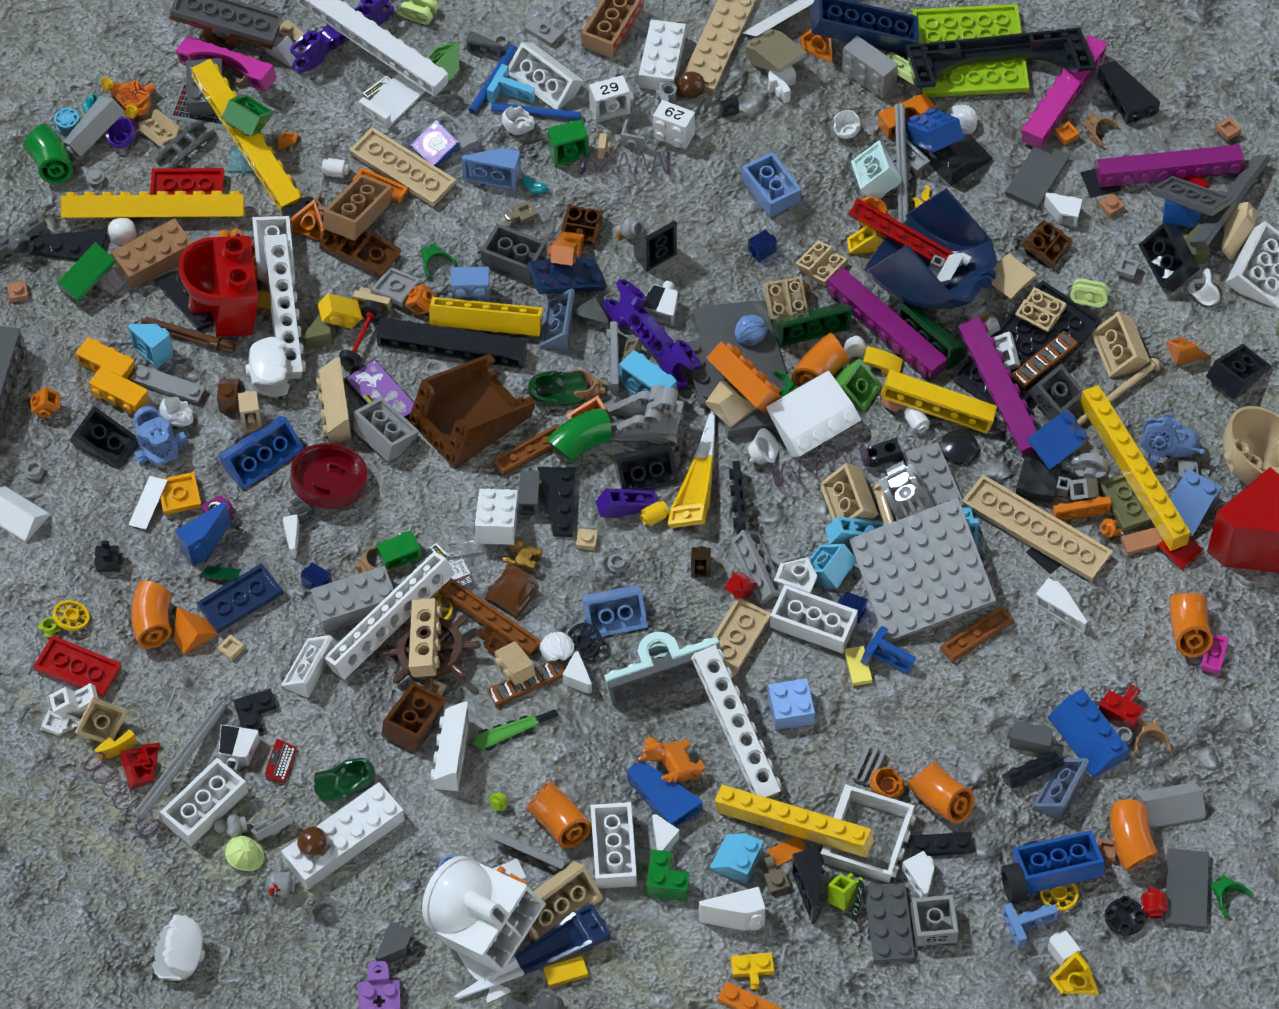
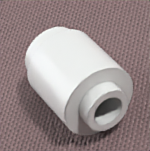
[321,158,349,178]
[904,407,930,433]

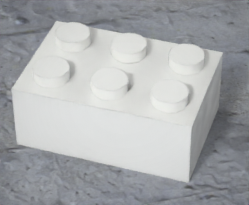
[475,488,518,545]

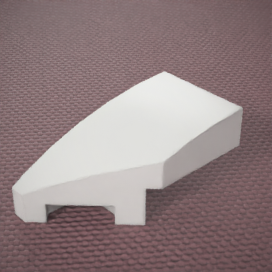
[40,710,81,736]

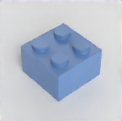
[451,267,490,302]

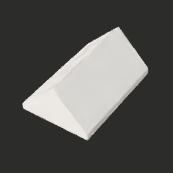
[0,486,50,543]
[281,635,334,698]

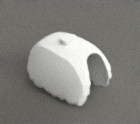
[246,337,289,398]
[152,915,205,981]

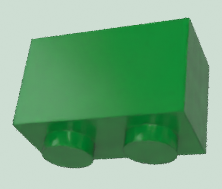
[376,530,422,570]

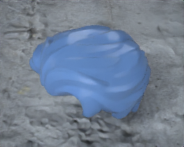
[735,315,768,346]

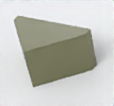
[302,314,333,349]

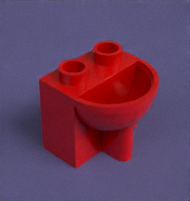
[178,236,258,337]

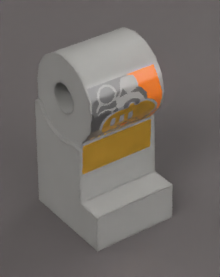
[966,304,1001,336]

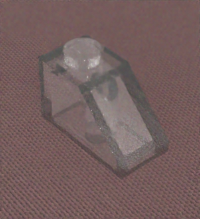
[94,266,130,296]

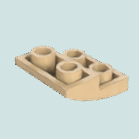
[795,240,849,287]
[991,253,1037,301]
[763,276,808,320]
[1015,287,1067,332]

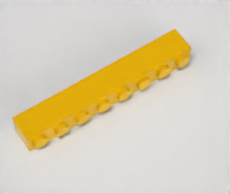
[714,784,874,858]

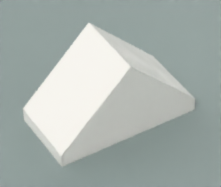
[265,36,300,68]
[563,651,592,694]
[652,815,679,851]

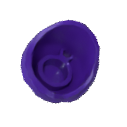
[106,117,138,149]

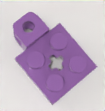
[358,961,401,1009]

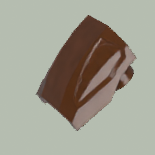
[561,204,604,245]
[1021,220,1073,268]
[485,565,539,619]

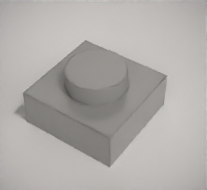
[1116,256,1140,280]
[1177,460,1199,481]

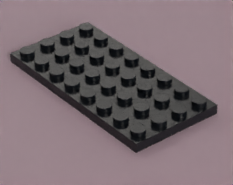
[951,280,1102,411]

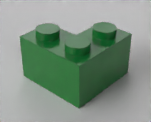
[646,849,690,901]

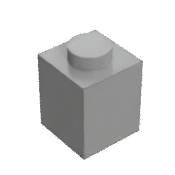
[1069,478,1099,500]

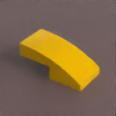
[863,346,903,374]
[94,729,137,761]

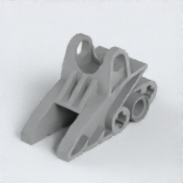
[609,385,684,448]
[878,461,935,520]

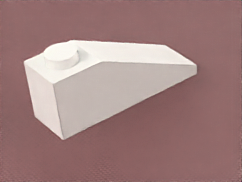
[1034,578,1087,633]

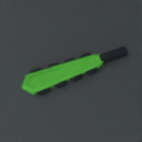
[472,709,558,751]

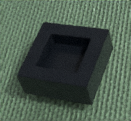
[720,97,739,117]

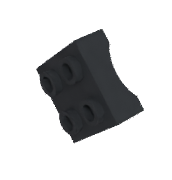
[1015,456,1062,504]

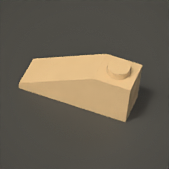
[1221,202,1257,260]

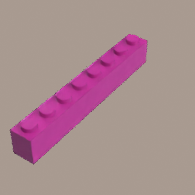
[1020,35,1107,149]

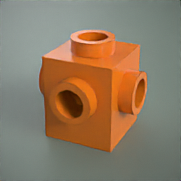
[405,284,437,316]
[30,387,60,419]

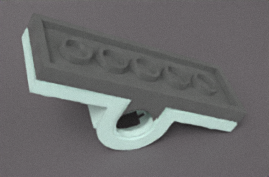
[604,632,724,706]

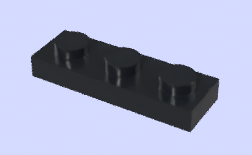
[1002,751,1065,789]
[910,832,973,857]

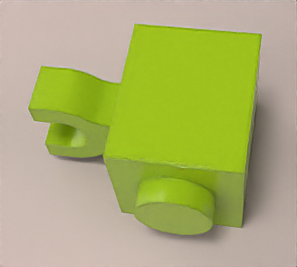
[828,872,863,911]

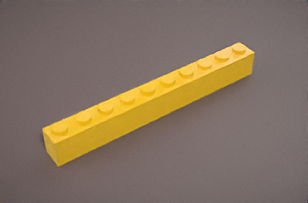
[191,59,302,214]
[61,191,246,218]
[1079,385,1191,551]

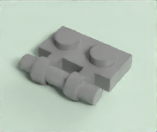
[888,139,930,181]

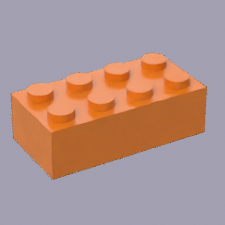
[706,341,783,414]

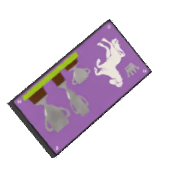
[345,359,414,419]

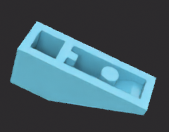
[825,516,884,547]

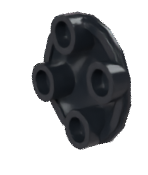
[940,430,978,465]
[1104,896,1146,936]

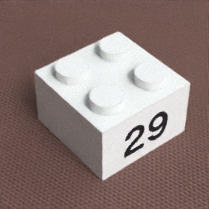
[589,75,630,123]
[653,100,695,150]

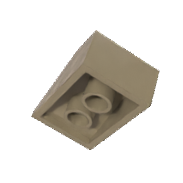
[744,29,808,73]

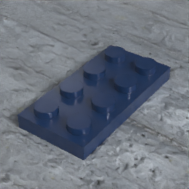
[527,258,606,294]
[196,563,283,634]

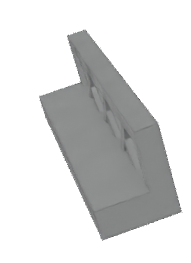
[731,530,784,604]

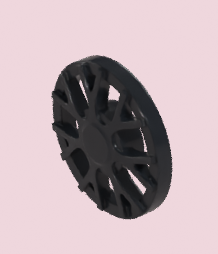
[567,623,602,660]

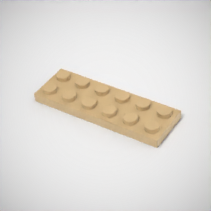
[349,127,456,207]

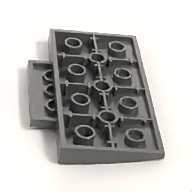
[686,301,786,439]

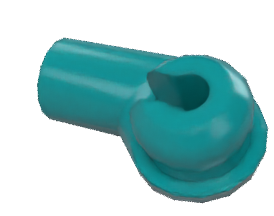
[82,94,99,114]
[523,176,548,194]

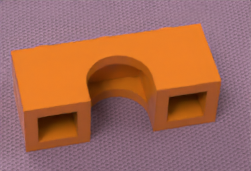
[878,93,936,139]
[548,232,584,265]

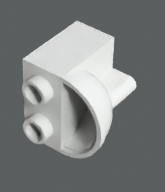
[422,856,546,973]

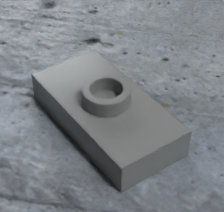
[524,16,563,48]
[250,811,294,841]

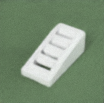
[283,515,300,559]

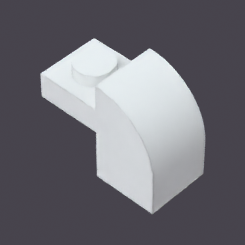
[768,65,796,103]
[49,683,98,717]

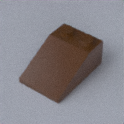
[381,682,447,753]

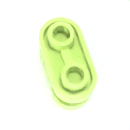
[398,0,439,25]
[1070,279,1109,307]

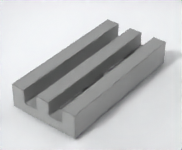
[852,744,886,787]

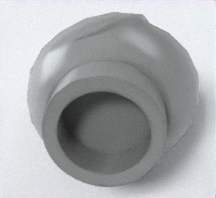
[614,216,644,239]
[214,814,248,838]

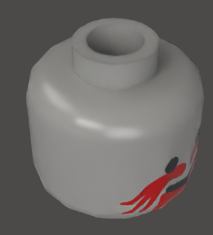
[265,871,296,899]

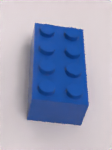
[1013,830,1104,894]

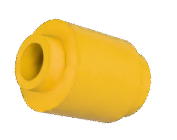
[640,501,670,527]

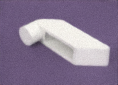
[937,253,971,285]

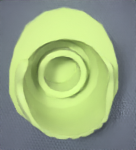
[225,836,264,872]

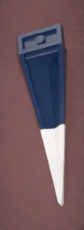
[455,903,611,1000]

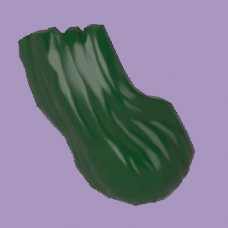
[528,371,586,405]
[314,758,376,802]

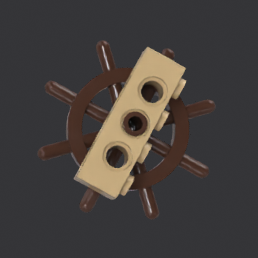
[381,598,481,691]

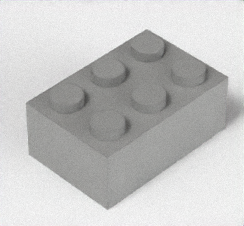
[842,36,898,99]

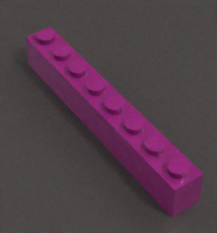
[1096,144,1245,187]
[827,268,947,381]
[958,316,1037,458]

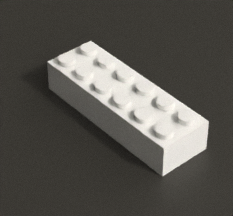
[281,782,405,890]

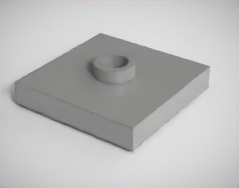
[370,267,422,307]

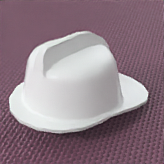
[748,428,779,465]

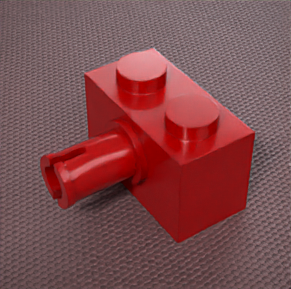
[1099,685,1144,733]

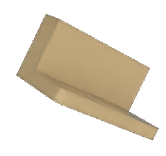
[353,287,393,314]

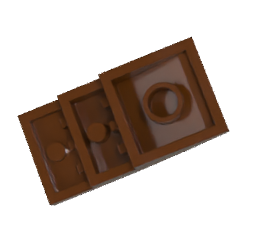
[319,231,402,277]

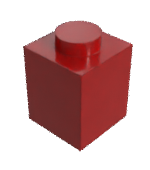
[724,572,758,599]

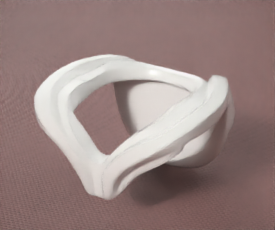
[1188,268,1220,306]
[842,336,872,370]

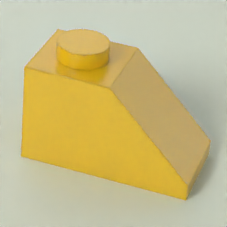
[847,226,885,254]

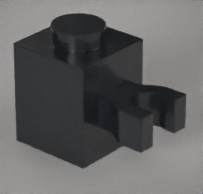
[94,541,124,572]

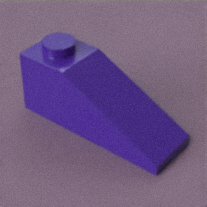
[595,488,658,518]

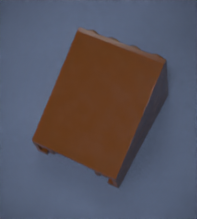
[408,354,536,469]

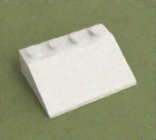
[1225,221,1279,309]
[766,371,861,457]

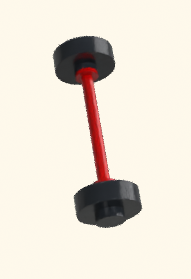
[338,301,386,370]

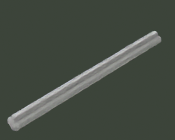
[895,104,908,223]
[135,700,227,819]

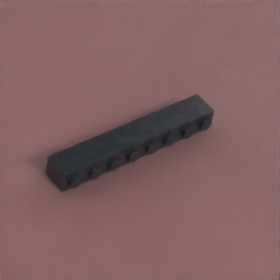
[376,317,528,369]

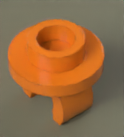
[1101,518,1122,538]

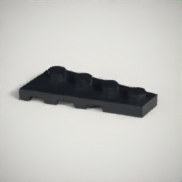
[29,229,108,261]
[153,270,214,331]
[729,461,746,535]
[537,467,576,537]

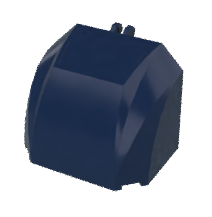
[863,188,997,309]

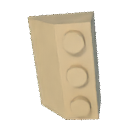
[1092,311,1150,378]
[819,463,878,520]

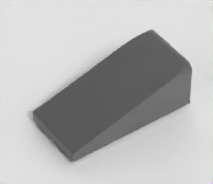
[466,31,502,58]

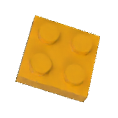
[160,472,202,516]

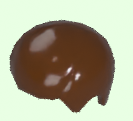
[676,71,705,98]
[297,826,330,858]

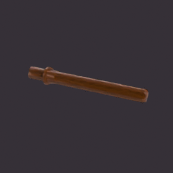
[141,316,236,353]

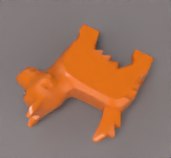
[638,737,706,783]

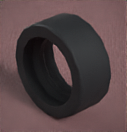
[1001,863,1028,904]

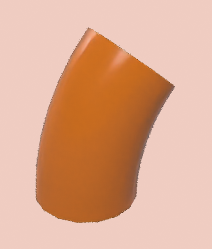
[791,333,850,388]
[131,580,172,649]
[1169,593,1213,657]
[906,760,975,824]
[525,780,592,848]
[1110,799,1159,871]

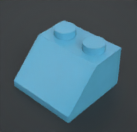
[127,324,174,369]
[809,544,857,588]
[710,833,764,885]

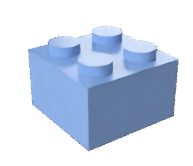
[767,678,815,730]

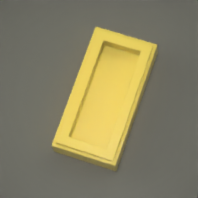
[844,646,872,686]

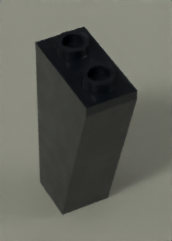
[1097,61,1160,124]

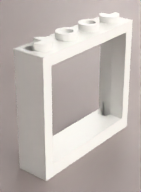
[821,784,917,884]

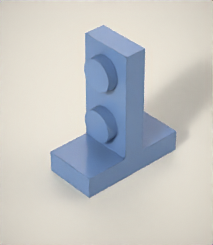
[1002,903,1059,949]

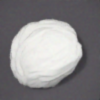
[946,105,978,135]
[502,106,535,135]
[159,397,194,427]
[539,632,574,662]

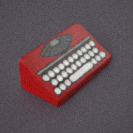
[265,739,297,783]

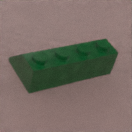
[773,302,852,347]
[897,302,966,371]

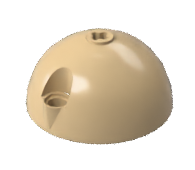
[1222,406,1279,485]

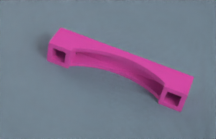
[175,36,277,92]

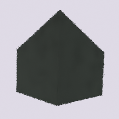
[572,295,612,323]

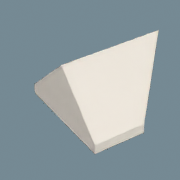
[774,557,817,594]

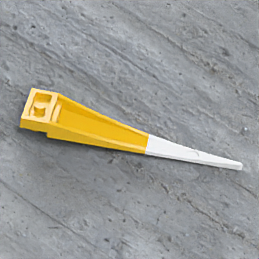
[668,410,716,528]

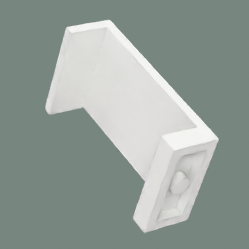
[359,73,426,130]

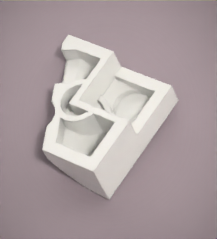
[989,332,1021,370]

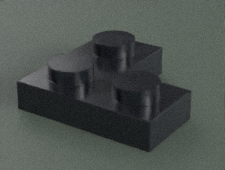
[233,689,277,732]

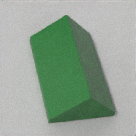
[58,242,117,301]

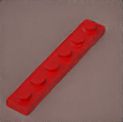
[848,198,954,266]

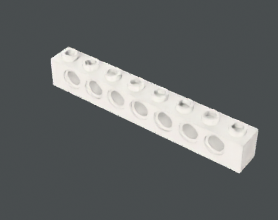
[263,234,306,380]
[323,551,455,680]
[691,645,781,798]

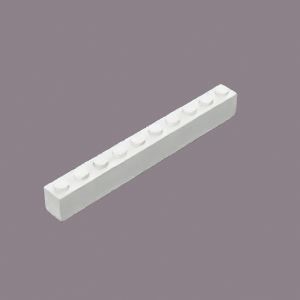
[297,0,448,97]

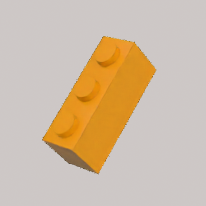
[75,337,136,380]
[88,366,150,414]

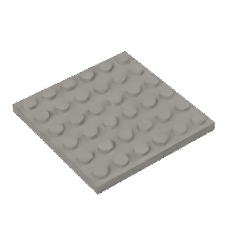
[849,498,997,643]

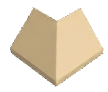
[705,381,757,428]
[75,697,128,743]

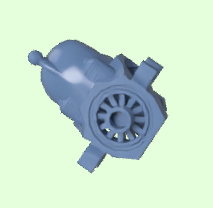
[133,406,188,467]
[1140,413,1206,467]

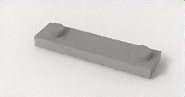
[607,321,619,394]
[130,364,206,405]
[489,830,569,872]

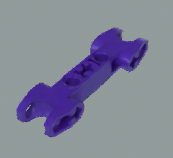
[290,0,394,73]
[603,279,701,389]

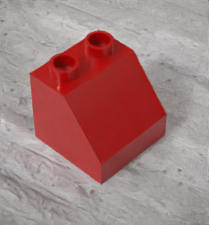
[1207,467,1279,573]

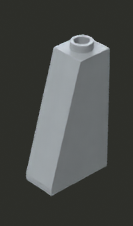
[63,96,125,157]

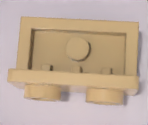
[138,109,181,147]

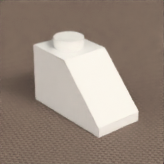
[902,851,935,898]

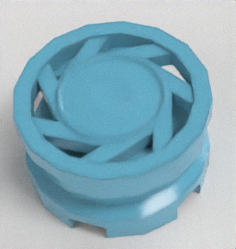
[54,108,80,136]

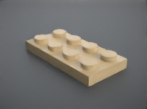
[712,598,771,677]

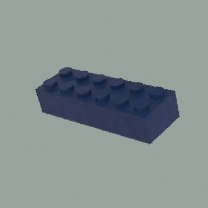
[811,0,919,55]

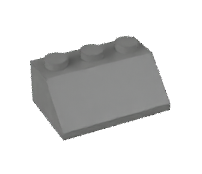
[350,397,419,462]

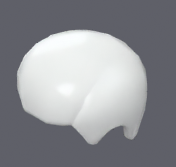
[833,110,861,139]
[108,217,137,245]

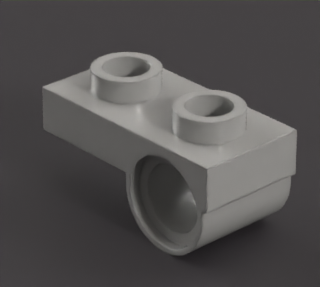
[656,82,677,106]

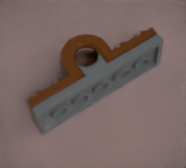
[170,0,283,50]

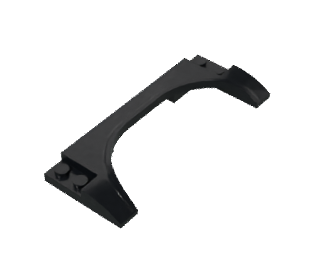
[905,27,1096,88]

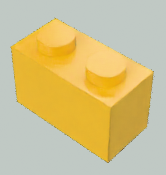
[318,293,362,329]

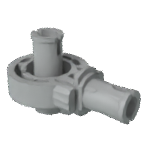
[1058,449,1109,481]

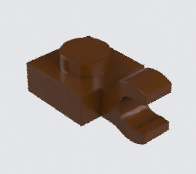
[477,627,511,655]

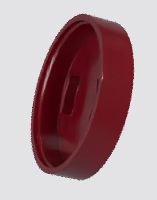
[290,443,367,509]

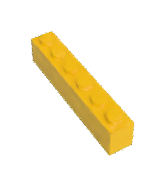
[429,297,543,337]
[880,369,997,434]

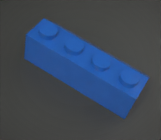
[217,416,304,490]
[1048,688,1129,778]

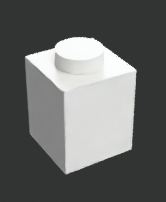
[1048,930,1081,966]

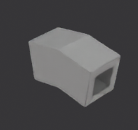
[456,132,479,155]
[929,255,945,277]
[1055,476,1071,498]

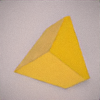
[1050,951,1099,995]

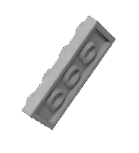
[902,442,964,508]

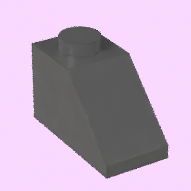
[375,922,417,964]

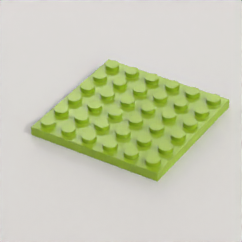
[912,4,1030,97]

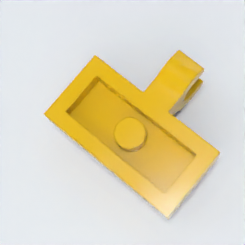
[731,952,774,990]

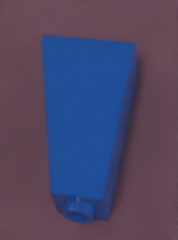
[627,761,703,828]

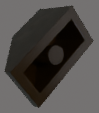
[691,546,711,578]

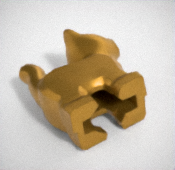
[502,537,543,574]

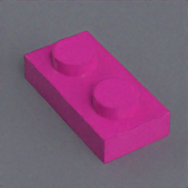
[1200,633,1229,674]

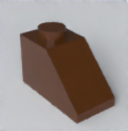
[217,378,240,412]

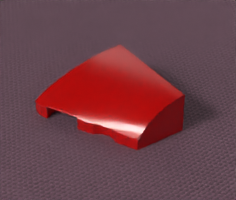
[119,742,160,789]

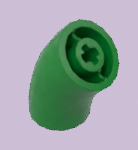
[23,123,73,184]
[546,408,611,463]

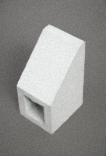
[1044,192,1082,227]

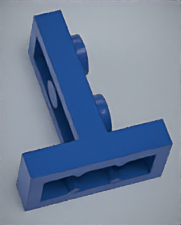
[860,625,916,674]

